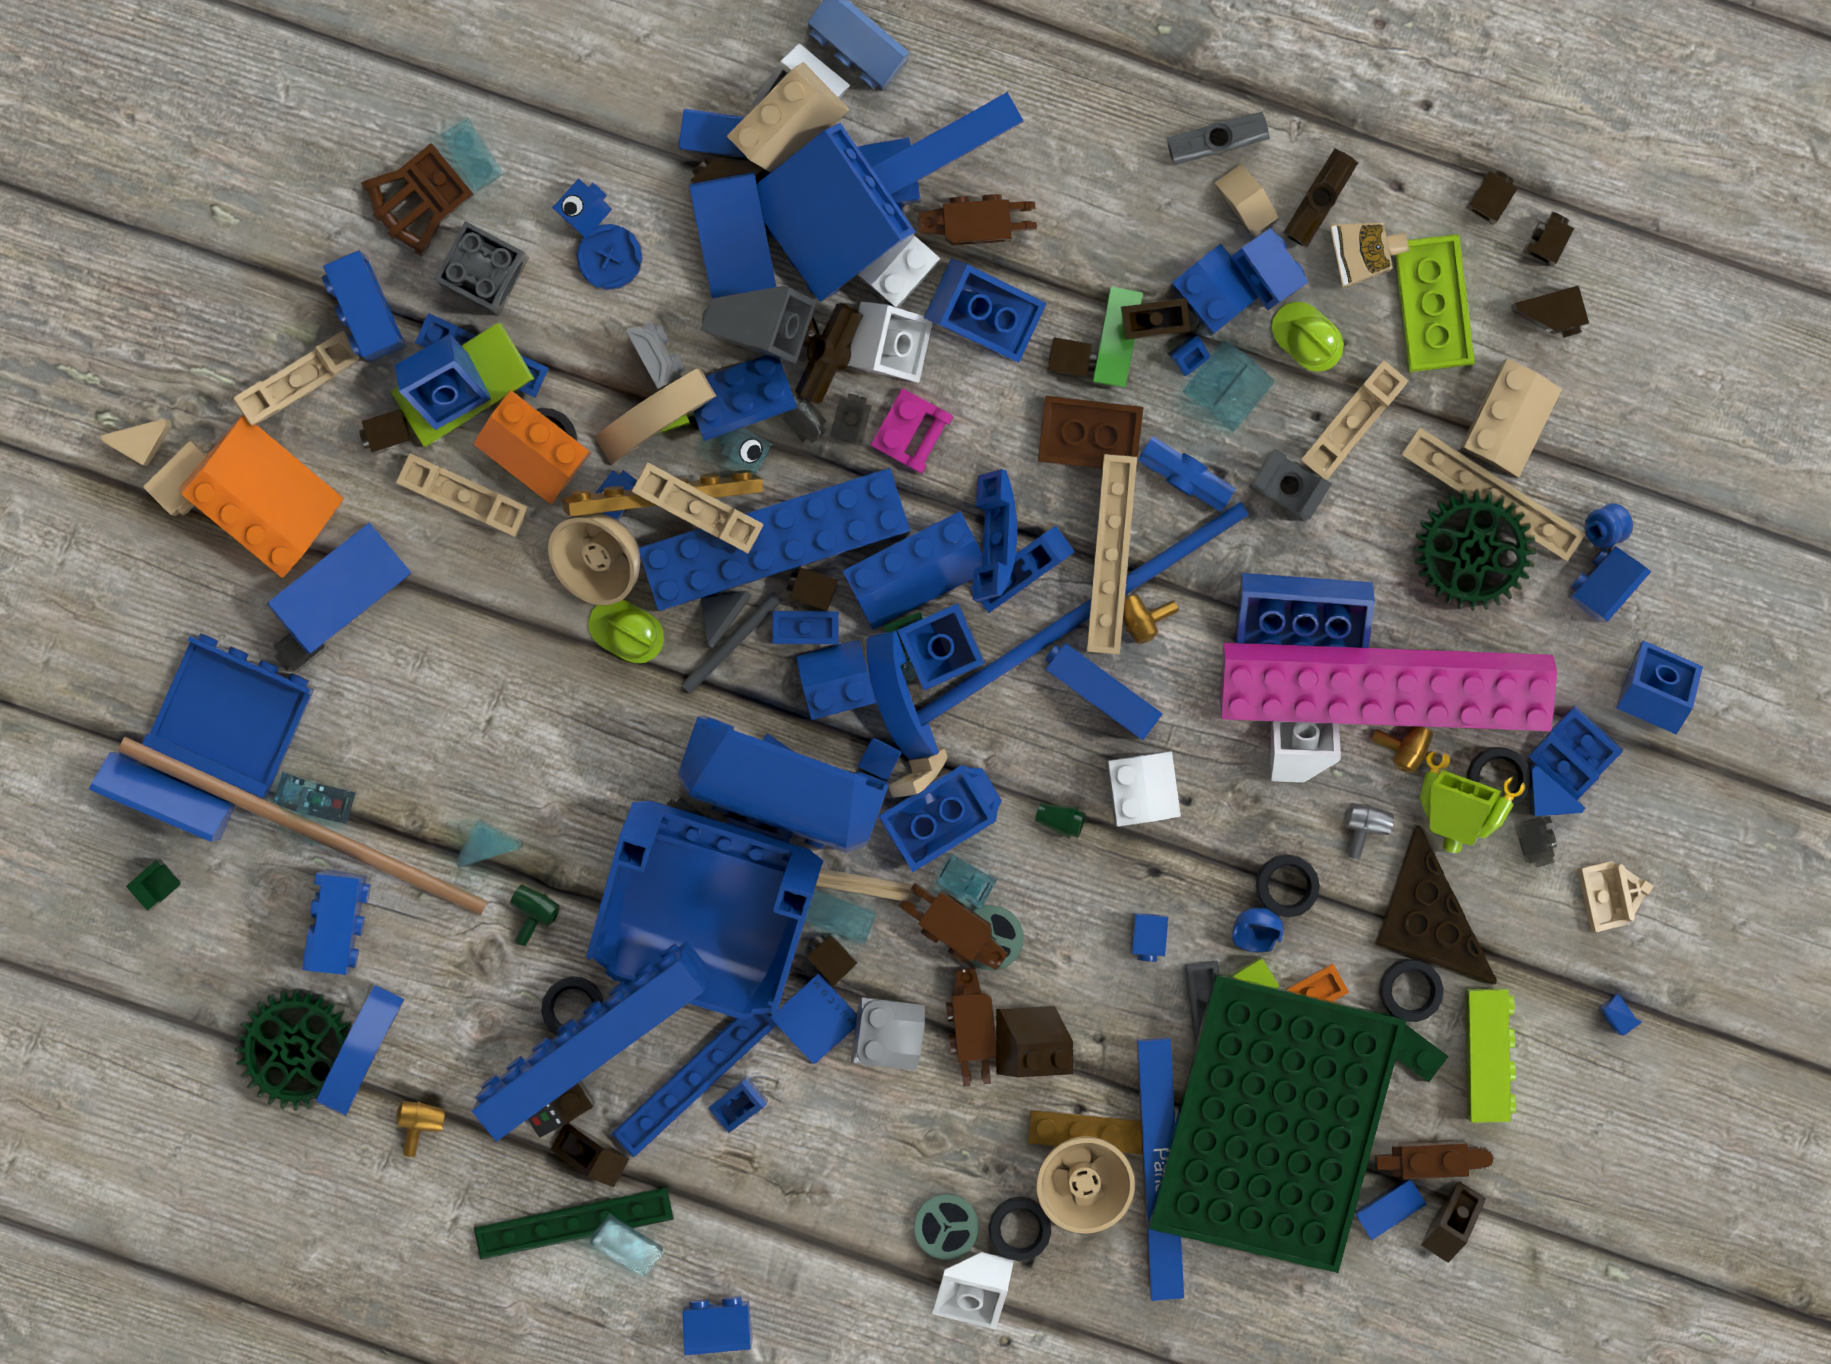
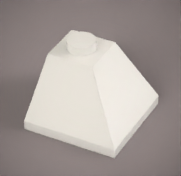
[1270,721,1341,782]
[932,1252,1014,1330]

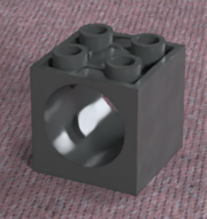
[434,221,529,316]

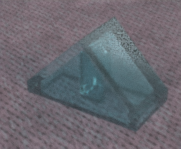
[456,819,524,868]
[936,854,997,909]

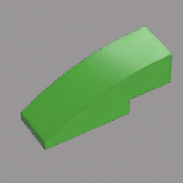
[1092,287,1143,389]

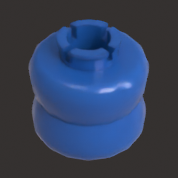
[1584,503,1633,549]

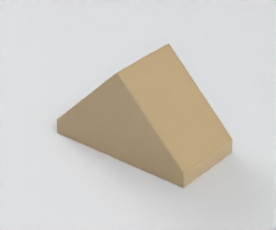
[1214,164,1279,237]
[101,418,171,467]

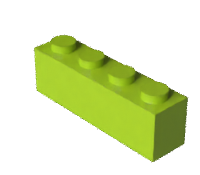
[1465,988,1516,1123]

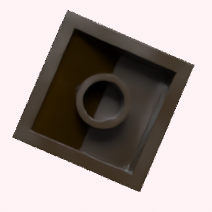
[996,1006,1073,1078]

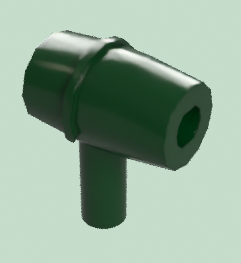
[510,884,560,946]

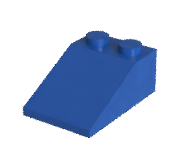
[924,258,1047,363]

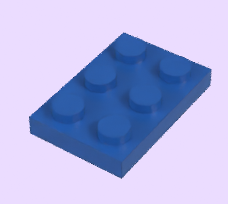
[694,355,797,441]

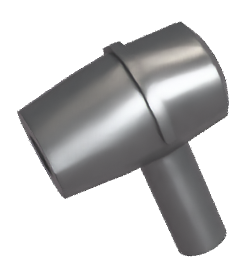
[1344,803,1394,859]

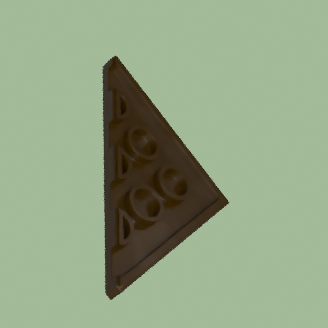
[1375,824,1497,985]

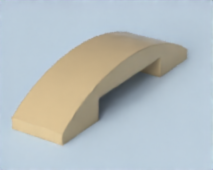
[233,331,361,426]
[1300,360,1409,480]
[595,368,716,465]
[396,453,529,537]
[631,462,764,553]

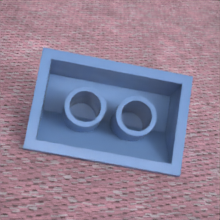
[808,0,909,91]

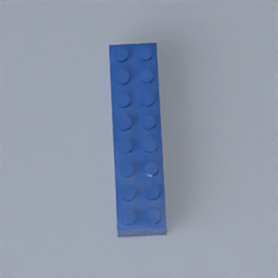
[639,468,910,612]
[472,941,712,1142]

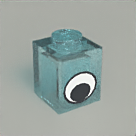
[720,427,773,474]

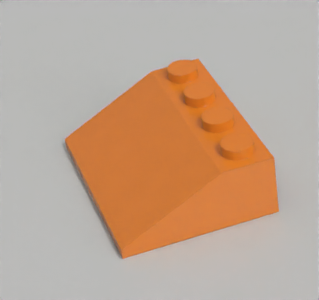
[178,414,344,578]

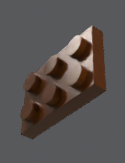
[1038,396,1144,469]

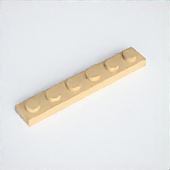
[1402,426,1586,562]
[1086,454,1137,655]

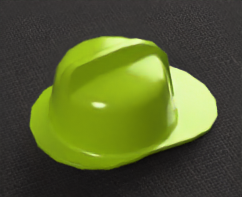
[1272,301,1344,372]
[589,600,664,663]

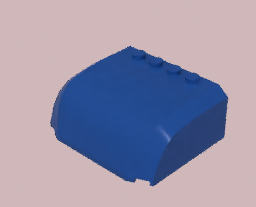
[678,715,889,853]
[586,801,823,1019]

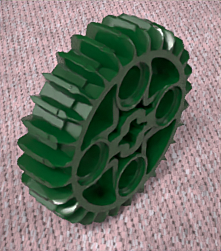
[1414,489,1536,611]
[235,988,352,1111]

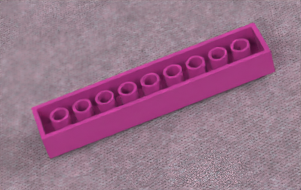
[1220,643,1558,731]

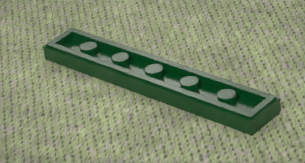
[474,1186,674,1260]

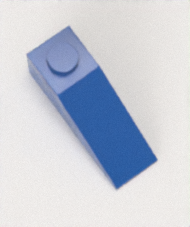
[970,526,1075,613]

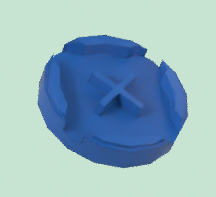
[576,224,643,290]

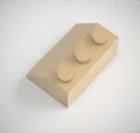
[727,62,850,172]
[1460,358,1562,478]

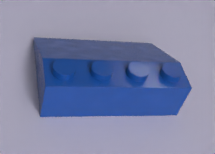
[1235,573,1375,648]

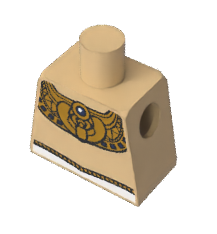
[1330,222,1410,289]

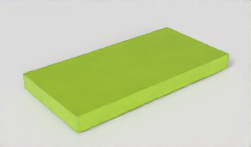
[1394,234,1475,373]
[391,322,534,447]

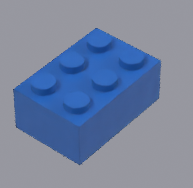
[321,250,406,362]

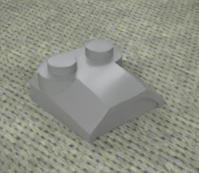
[626,321,686,390]
[850,997,925,1070]

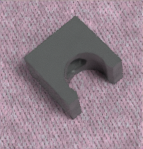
[1249,449,1332,521]

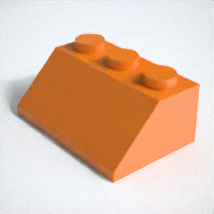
[473,390,592,505]

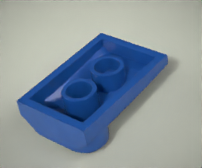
[878,764,1002,872]

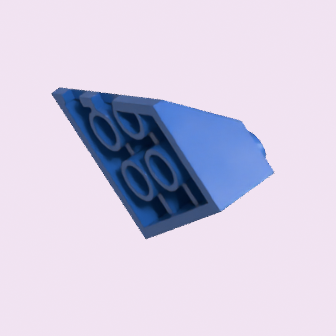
[302,869,371,975]

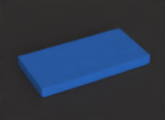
[689,172,777,298]
[267,522,411,655]

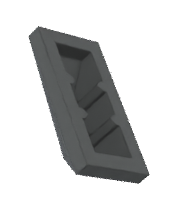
[701,591,752,648]

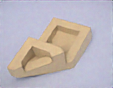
[889,748,948,798]

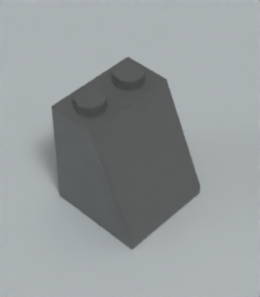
[700,286,817,364]

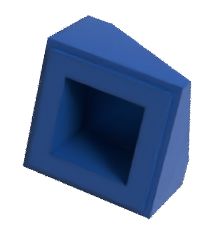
[858,737,902,781]
[1599,994,1642,1036]

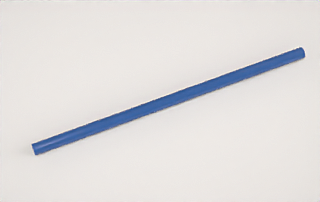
[916,502,1249,724]

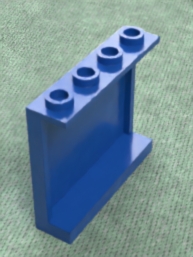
[757,123,916,302]
[142,633,314,798]

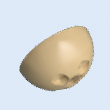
[548,513,641,605]
[1037,1136,1135,1234]

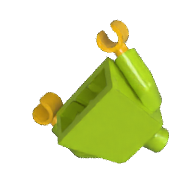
[1419,751,1525,853]

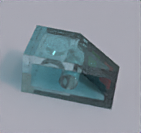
[273,772,356,824]

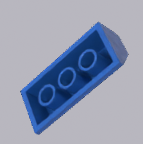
[843,511,983,630]
[89,752,235,842]

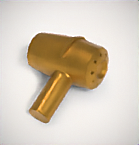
[1123,594,1179,644]
[1371,726,1434,773]
[396,1101,445,1157]

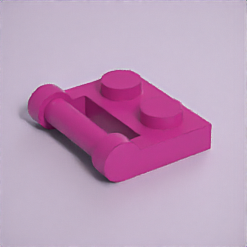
[871,388,954,474]

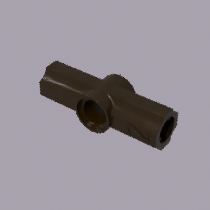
[1282,148,1359,248]
[795,302,864,404]

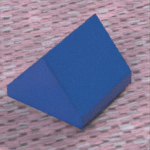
[1167,334,1211,377]

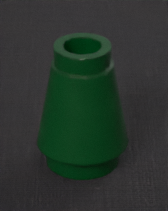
[1035,803,1086,839]

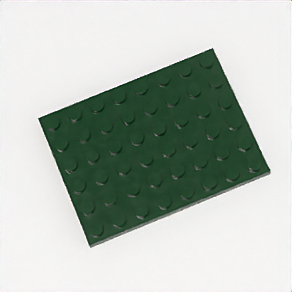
[1148,973,1406,1273]

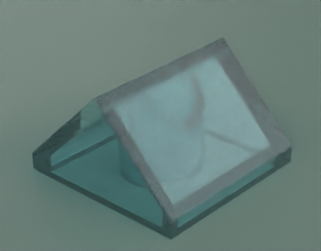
[1183,340,1275,432]

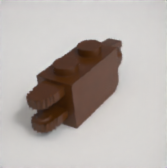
[919,194,1037,246]
[899,883,1008,970]
[946,968,996,1087]
[1375,1139,1495,1180]

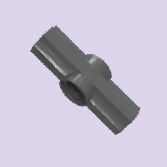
[1167,111,1270,166]

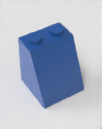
[796,639,876,720]

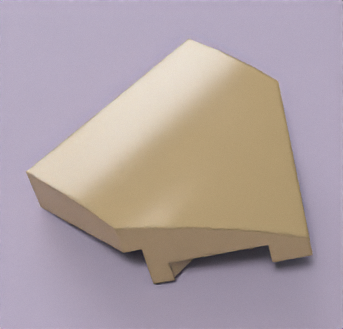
[1577,861,1653,933]

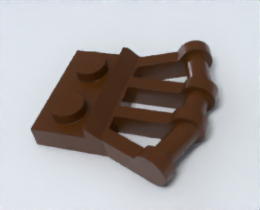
[361,143,474,257]

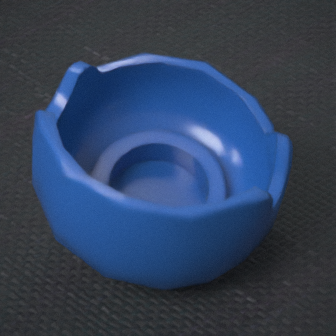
[1232,908,1284,953]

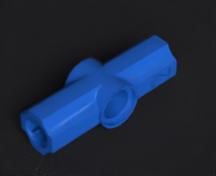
[1138,436,1236,513]

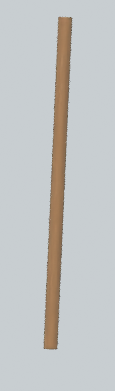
[118,737,487,916]

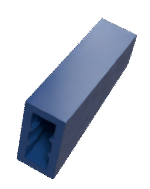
[1044,643,1163,740]

